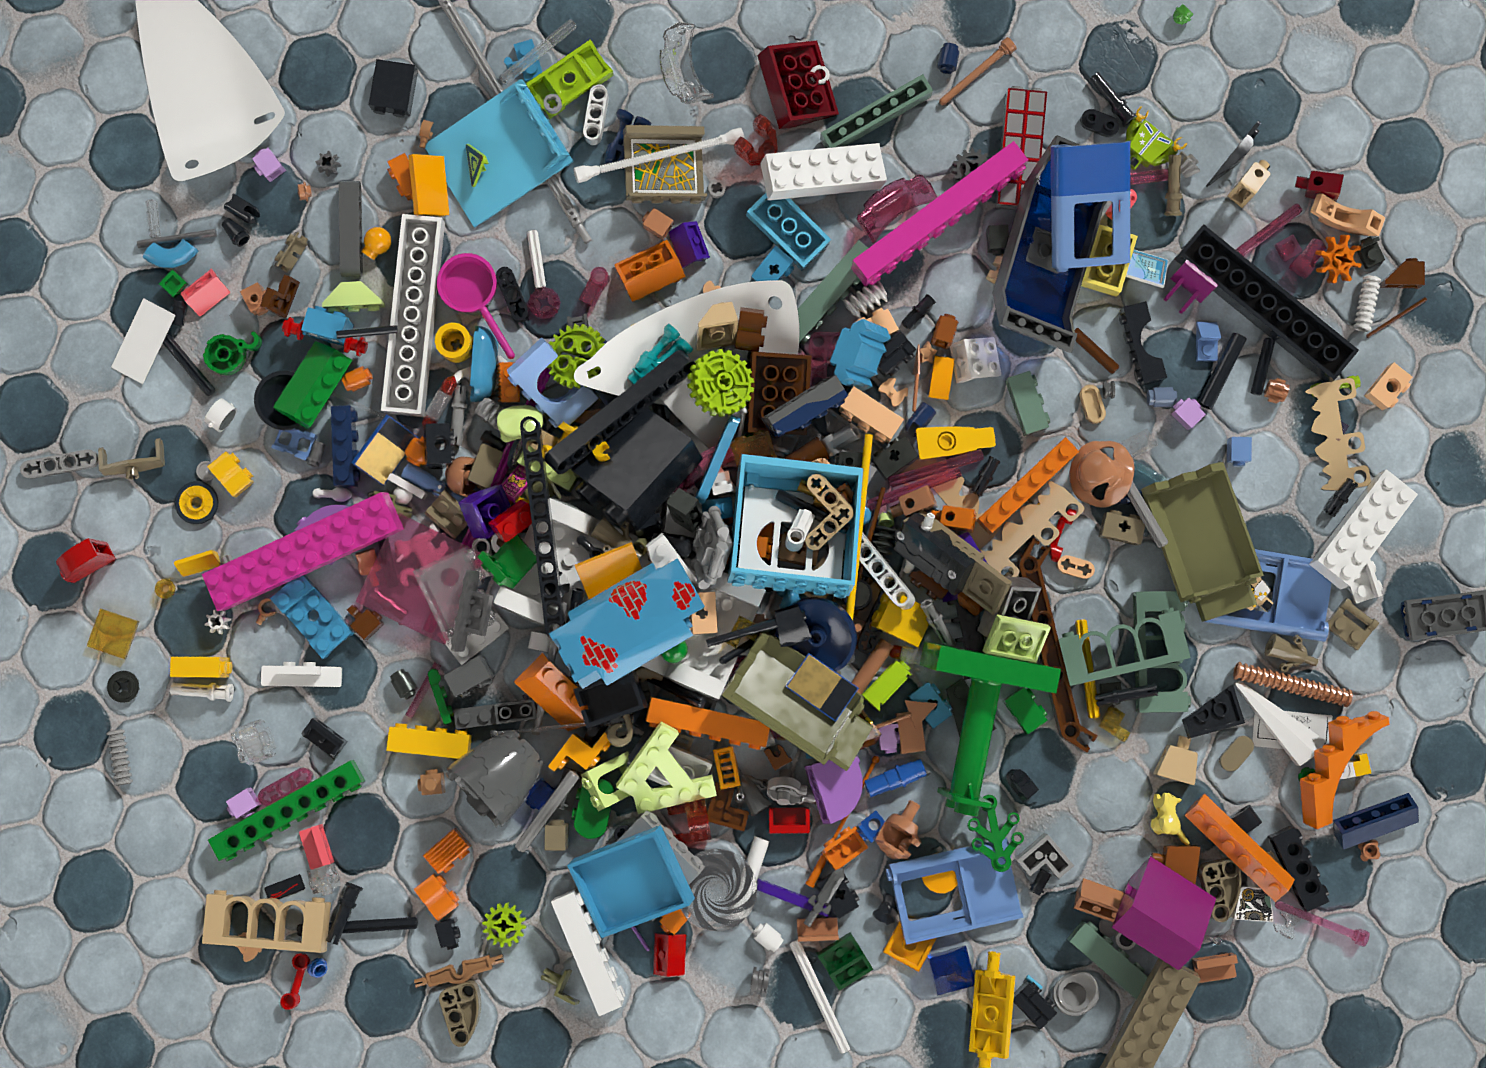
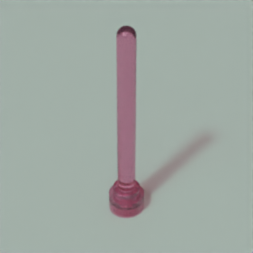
[1275,901,1370,947]

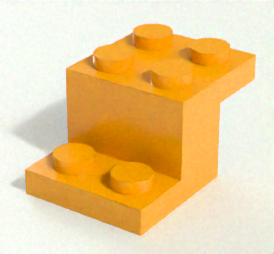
[548,731,612,771]

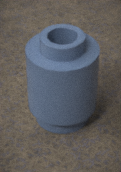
[1147,387,1177,407]

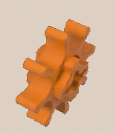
[1315,235,1362,283]

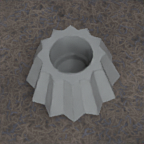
[1179,151,1200,178]

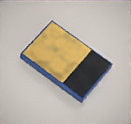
[351,414,418,486]
[785,653,859,722]

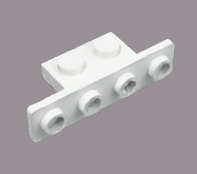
[261,662,342,687]

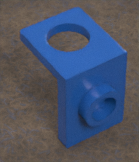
[857,810,885,843]

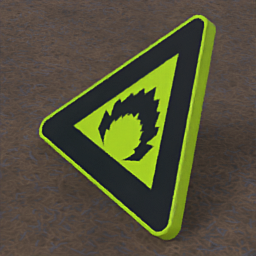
[466,144,488,187]

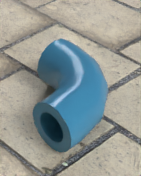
[143,239,199,268]

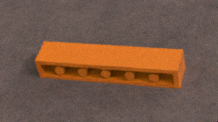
[976,437,1080,535]
[645,697,770,750]
[1184,793,1295,902]

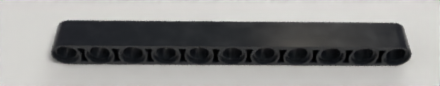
[520,416,565,638]

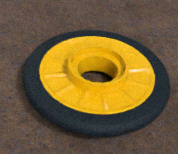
[175,481,219,524]

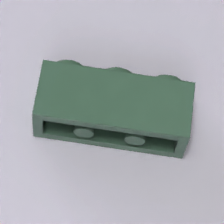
[1005,371,1050,437]

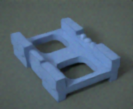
[271,428,317,461]

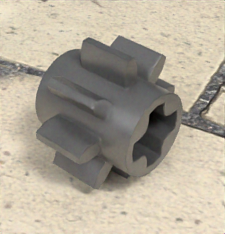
[315,151,342,177]

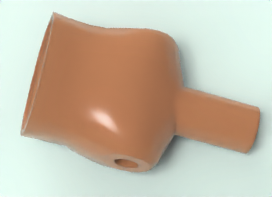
[355,548,382,587]

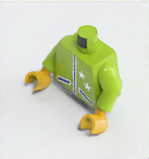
[1125,106,1187,170]

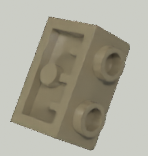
[424,490,467,539]

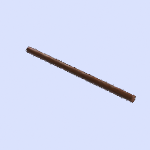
[857,487,886,582]

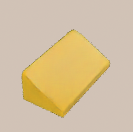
[174,550,221,577]

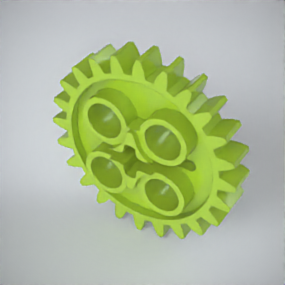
[547,324,605,389]

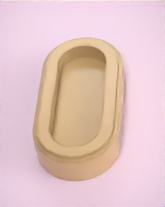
[1079,385,1106,424]

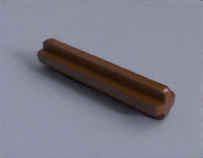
[1074,328,1120,374]

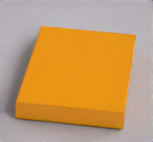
[408,154,450,216]
[575,542,642,599]

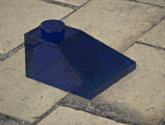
[927,945,975,996]

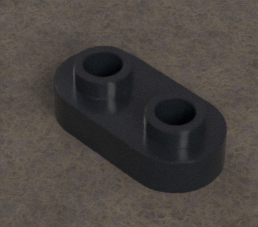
[1080,109,1120,138]

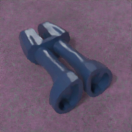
[605,109,652,170]

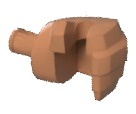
[875,800,921,860]

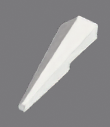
[1234,680,1326,766]

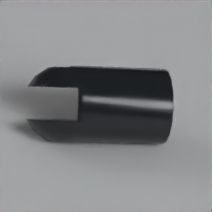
[224,193,260,224]

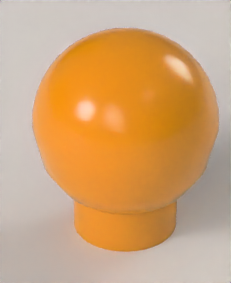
[361,227,391,260]

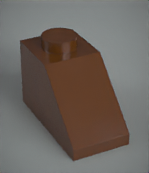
[1379,258,1425,289]

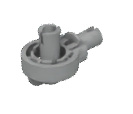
[767,769,817,805]

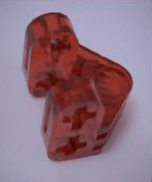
[734,114,778,166]
[667,799,712,844]

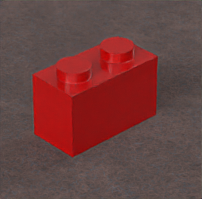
[489,500,532,542]

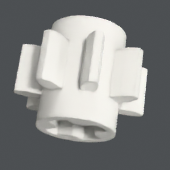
[205,610,231,634]

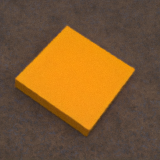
[883,920,937,972]

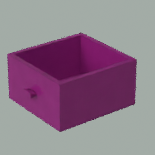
[1112,856,1216,971]

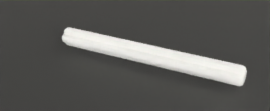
[790,940,850,1054]

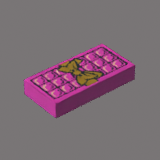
[502,464,533,503]

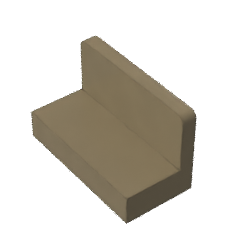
[467,444,503,490]

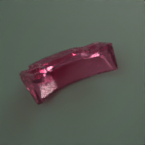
[856,175,937,244]

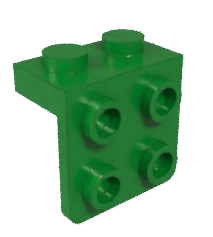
[477,535,537,589]

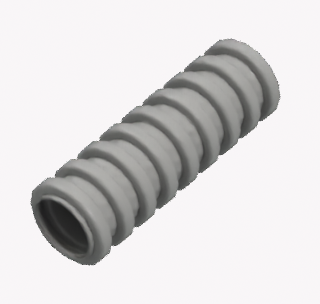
[106,729,133,786]

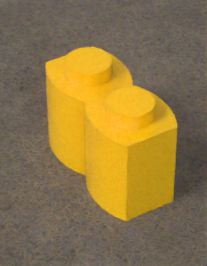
[207,451,254,498]

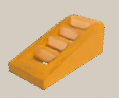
[713,746,741,790]

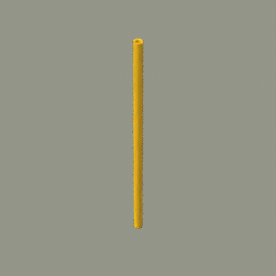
[846,434,873,621]

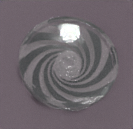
[681,849,757,931]

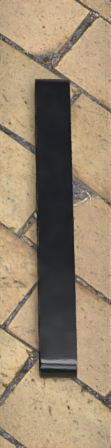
[544,350,696,474]

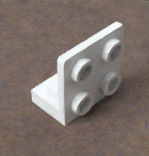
[950,337,1001,383]

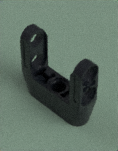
[584,708,656,767]

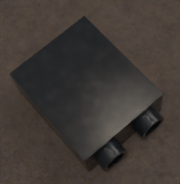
[571,408,703,530]

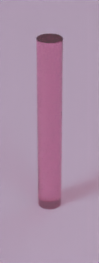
[405,662,441,718]

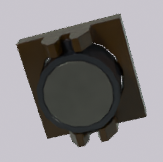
[831,574,881,622]

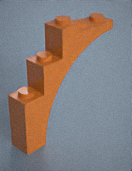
[1300,711,1390,829]

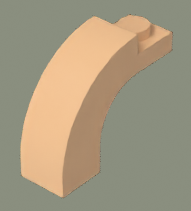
[1310,194,1385,236]

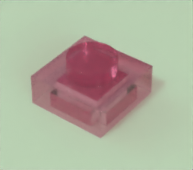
[1274,235,1303,262]

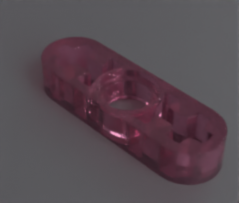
[258,767,314,806]

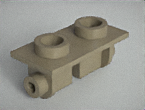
[274,232,308,273]

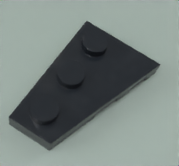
[1182,685,1245,739]

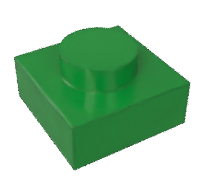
[159,270,188,298]

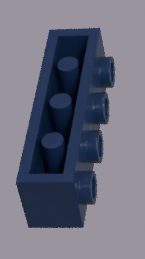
[331,405,360,488]
[1333,793,1419,850]

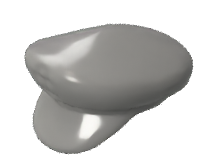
[1053,972,1099,1016]

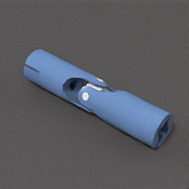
[401,462,466,502]

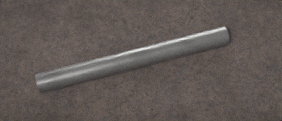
[137,229,217,248]

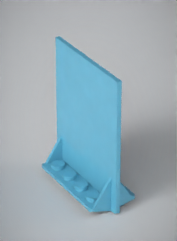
[425,79,573,228]

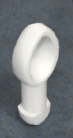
[312,487,352,502]

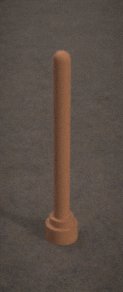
[939,37,1017,106]

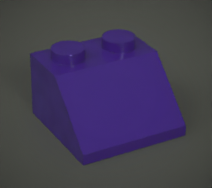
[458,484,510,539]

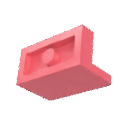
[181,269,230,316]
[299,824,334,870]

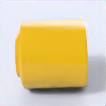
[435,322,473,363]

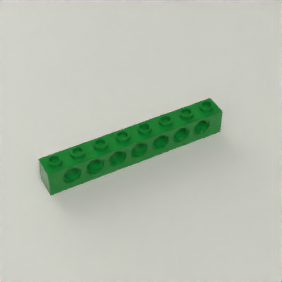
[208,760,365,862]

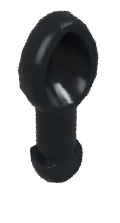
[576,535,603,558]

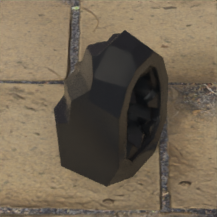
[1007,769,1039,802]

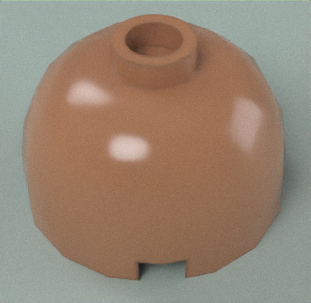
[445,457,477,497]

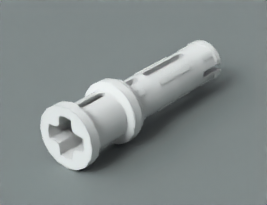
[170,682,234,702]

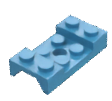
[270,575,356,659]

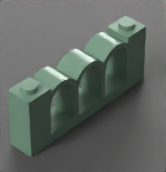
[1132,591,1191,713]
[1059,608,1191,686]

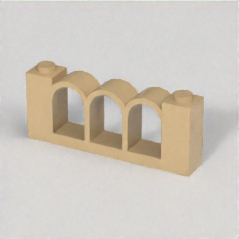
[202,890,331,953]

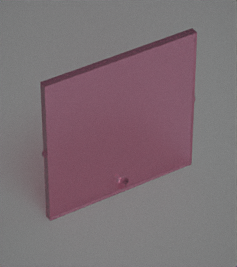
[355,513,483,645]

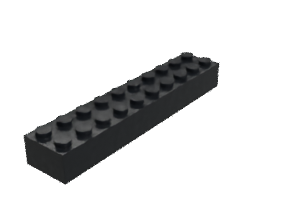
[1174,224,1359,382]

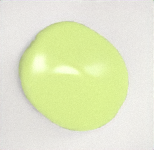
[497,405,543,442]

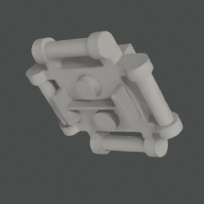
[690,506,733,590]

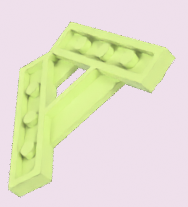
[616,722,717,814]

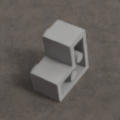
[1014,833,1074,879]

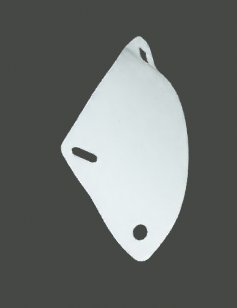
[574,280,799,407]

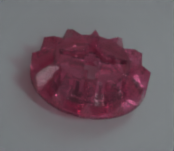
[528,287,560,319]

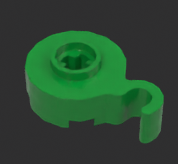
[203,331,262,376]

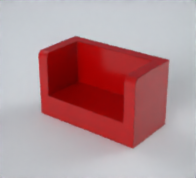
[769,807,810,833]

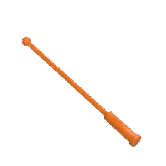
[805,756,880,888]

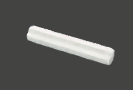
[527,230,546,288]

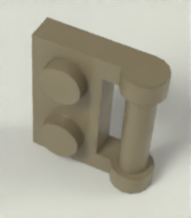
[1327,598,1379,650]

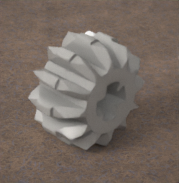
[475,398,503,430]

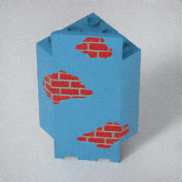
[549,558,705,689]

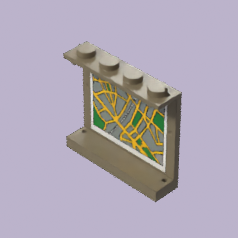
[623,125,707,204]

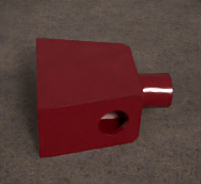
[1295,171,1344,202]

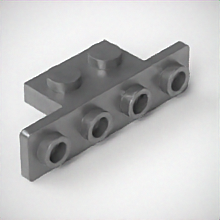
[451,570,493,652]

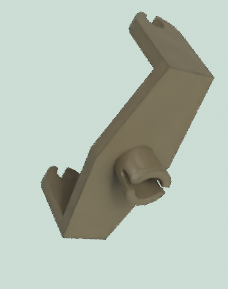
[98,438,165,480]

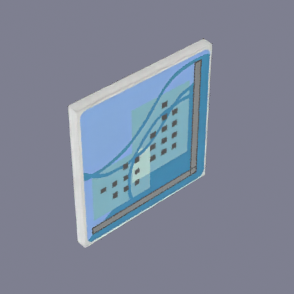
[1126,250,1169,288]

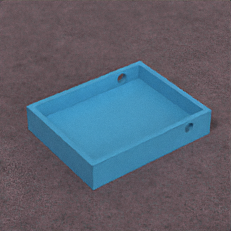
[567,825,695,938]

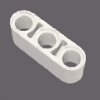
[583,85,609,145]

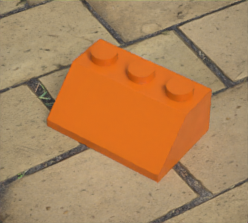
[614,240,686,302]

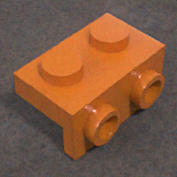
[821,826,869,871]

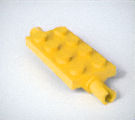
[969,951,1015,1068]

